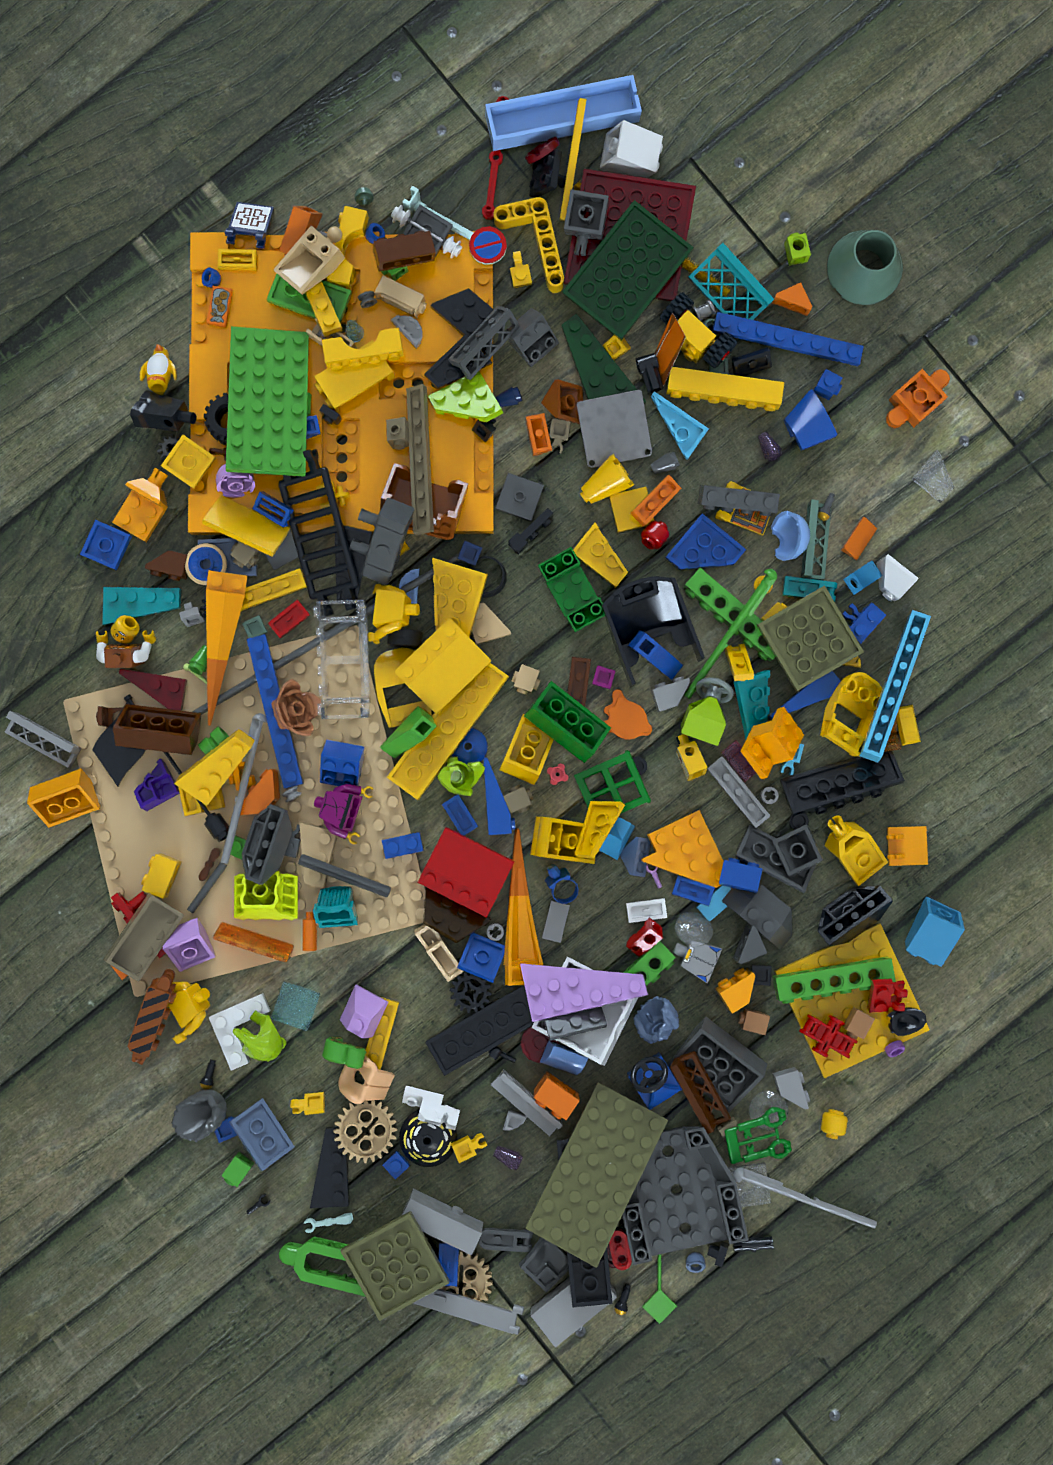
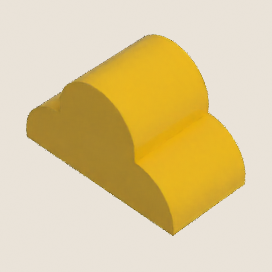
[530,816,595,864]

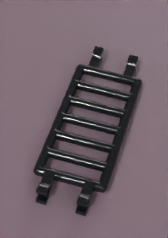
[278,449,360,618]

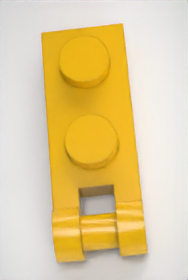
[725,644,754,681]

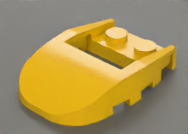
[374,648,433,729]
[820,672,882,757]

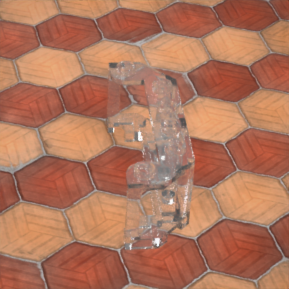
[313,600,370,719]

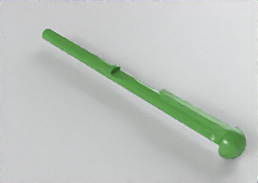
[684,569,777,699]

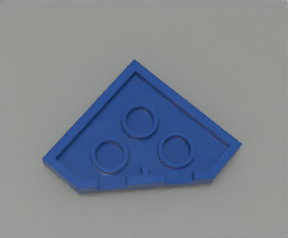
[665,513,746,570]

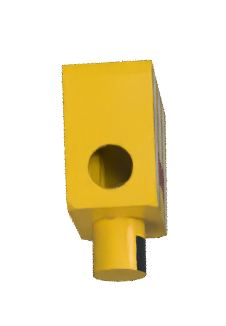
[676,734,707,781]

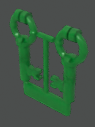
[725,1107,792,1164]

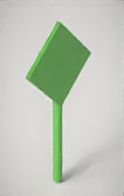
[642,1254,677,1324]

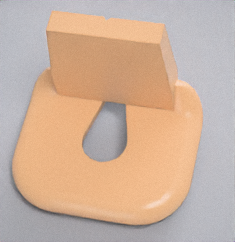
[338,1055,395,1104]

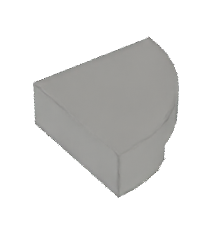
[503,1110,527,1131]

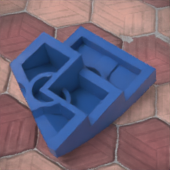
[783,389,837,451]

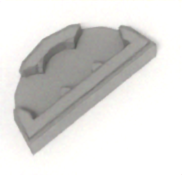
[391,315,423,349]

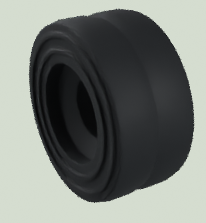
[387,628,423,649]

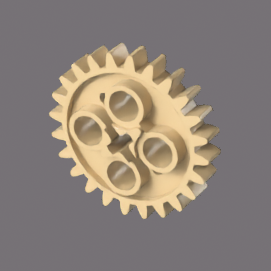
[333,1100,397,1163]
[440,1250,493,1302]

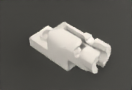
[402,1086,460,1130]

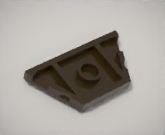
[423,887,491,943]

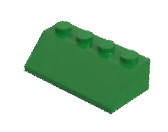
[524,681,611,763]

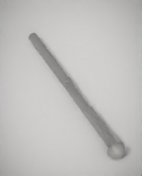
[221,713,267,864]
[733,1167,877,1228]

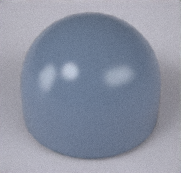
[686,1252,706,1273]

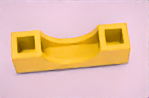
[326,206,369,290]
[322,328,404,370]

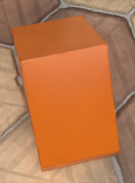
[772,283,812,316]

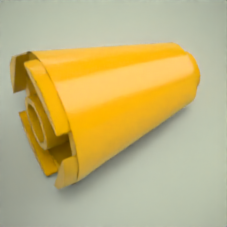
[580,454,635,504]

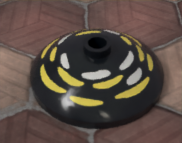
[399,1109,457,1167]

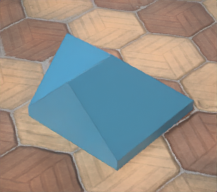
[599,817,636,860]

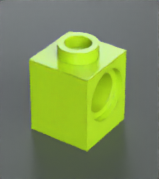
[784,233,811,266]

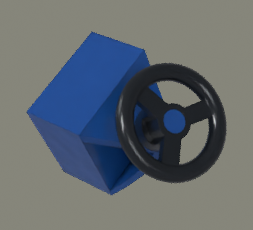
[627,1052,682,1110]

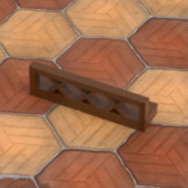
[670,1051,731,1134]

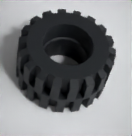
[204,393,228,445]

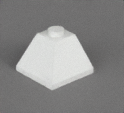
[876,554,919,602]

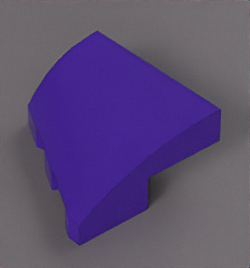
[134,759,180,811]

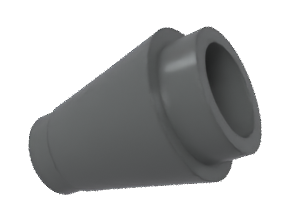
[650,452,680,474]

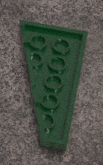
[561,313,646,404]

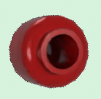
[641,521,669,549]

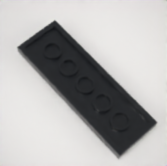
[425,985,534,1076]

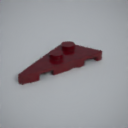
[119,669,187,711]

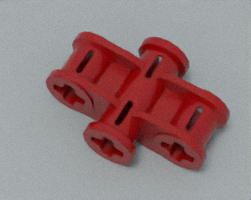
[799,1014,858,1058]

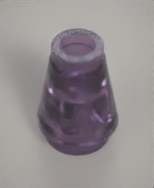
[758,432,782,462]
[493,1145,523,1171]

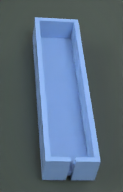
[485,75,642,151]

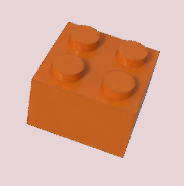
[534,1071,580,1120]

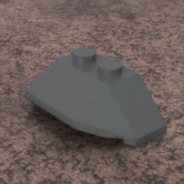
[242,804,292,885]
[722,884,792,950]

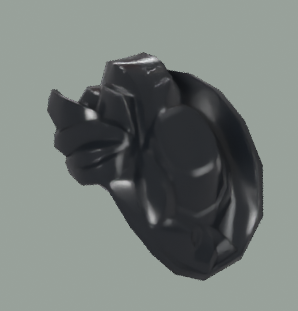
[887,1007,927,1036]

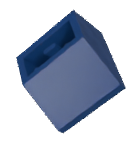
[320,740,364,786]

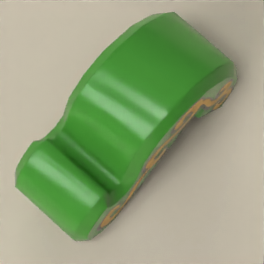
[322,1037,366,1069]

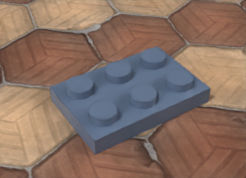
[198,538,258,577]
[229,1098,295,1171]

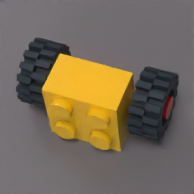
[660,292,737,368]

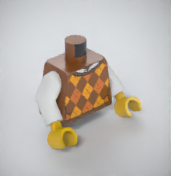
[96,630,156,668]

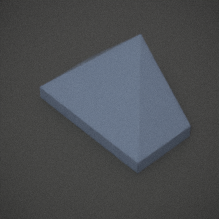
[620,837,651,877]

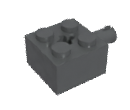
[564,190,609,256]

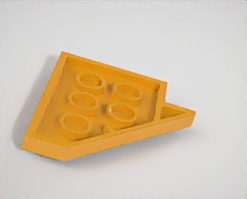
[641,810,724,888]

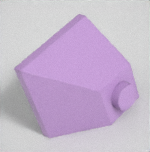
[163,918,215,972]
[340,985,388,1038]

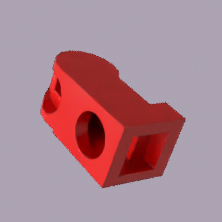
[626,917,663,956]

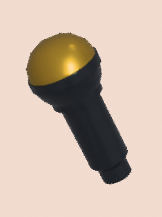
[200,1059,216,1090]
[614,1284,631,1315]

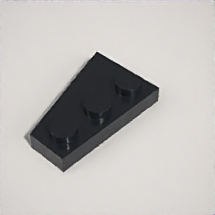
[424,334,492,389]

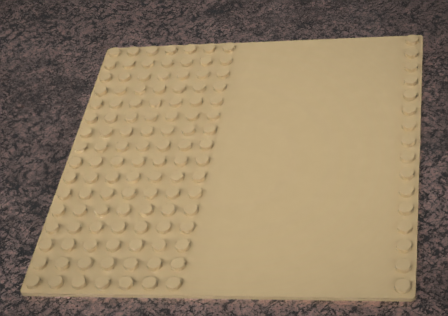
[63,625,425,997]

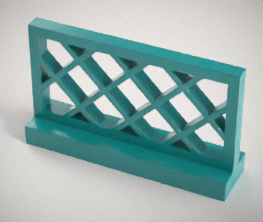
[688,243,774,320]

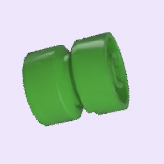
[198,726,229,755]

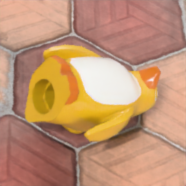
[140,344,177,395]

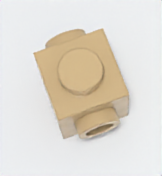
[512,664,541,695]

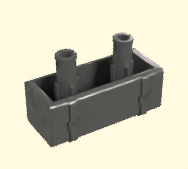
[349,498,414,585]

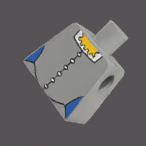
[672,939,722,983]

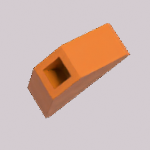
[240,769,280,815]

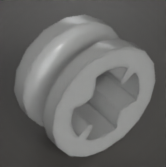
[282,786,302,803]
[760,787,778,804]
[487,923,504,941]

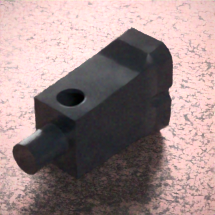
[130,390,197,432]

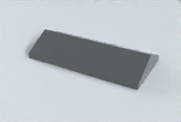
[735,825,816,893]

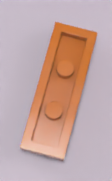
[630,475,681,527]

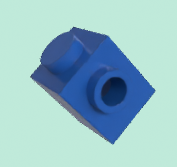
[813,369,842,400]

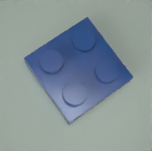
[80,520,132,571]
[457,933,505,983]

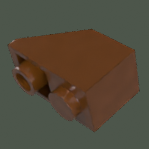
[145,550,187,581]

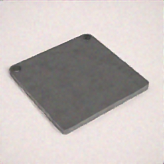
[576,390,652,468]

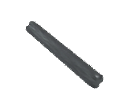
[298,854,391,897]

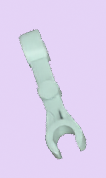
[304,1213,353,1233]

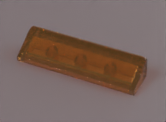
[213,922,294,963]

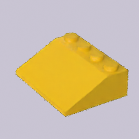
[394,618,491,714]

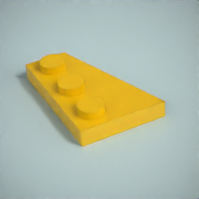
[573,523,628,588]
[574,801,625,858]

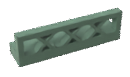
[801,500,831,580]

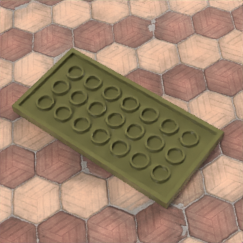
[525,1082,668,1268]

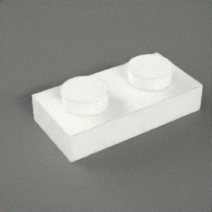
[626,898,667,923]

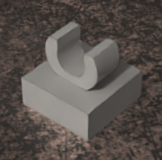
[179,602,205,627]

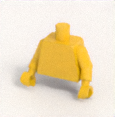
[368,584,420,644]
[169,981,210,1044]

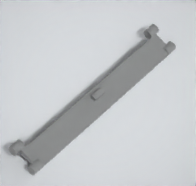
[413,1289,524,1335]

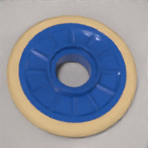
[185,543,227,585]

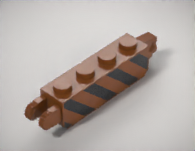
[127,969,177,1065]

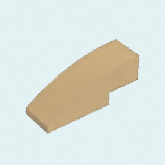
[414,924,464,982]

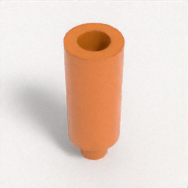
[303,912,317,951]

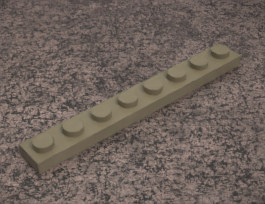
[406,384,434,535]

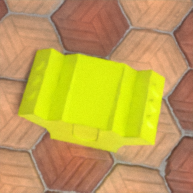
[234,871,298,920]

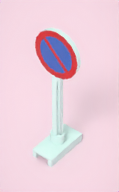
[403,186,507,265]

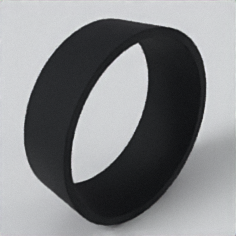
[467,556,507,598]

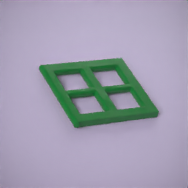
[574,750,651,814]

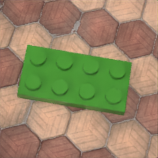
[266,274,352,324]

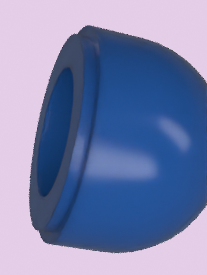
[365,223,385,244]
[202,267,221,288]

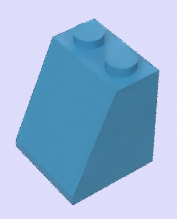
[905,896,965,967]

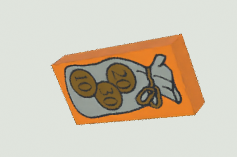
[206,286,233,328]

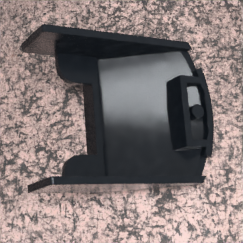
[602,576,705,687]

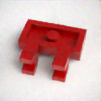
[867,979,908,1013]

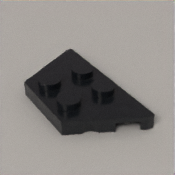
[431,288,494,354]

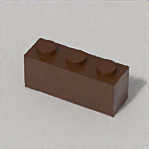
[373,231,436,272]

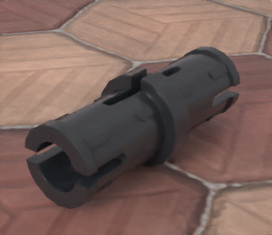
[733,1236,774,1252]

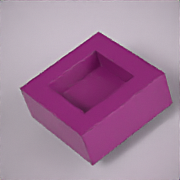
[592,665,616,689]

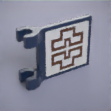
[225,202,274,249]

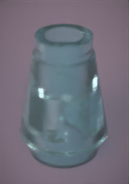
[345,320,364,342]

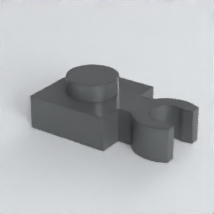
[284,824,301,858]

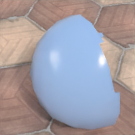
[771,511,810,561]

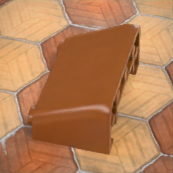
[380,463,468,540]

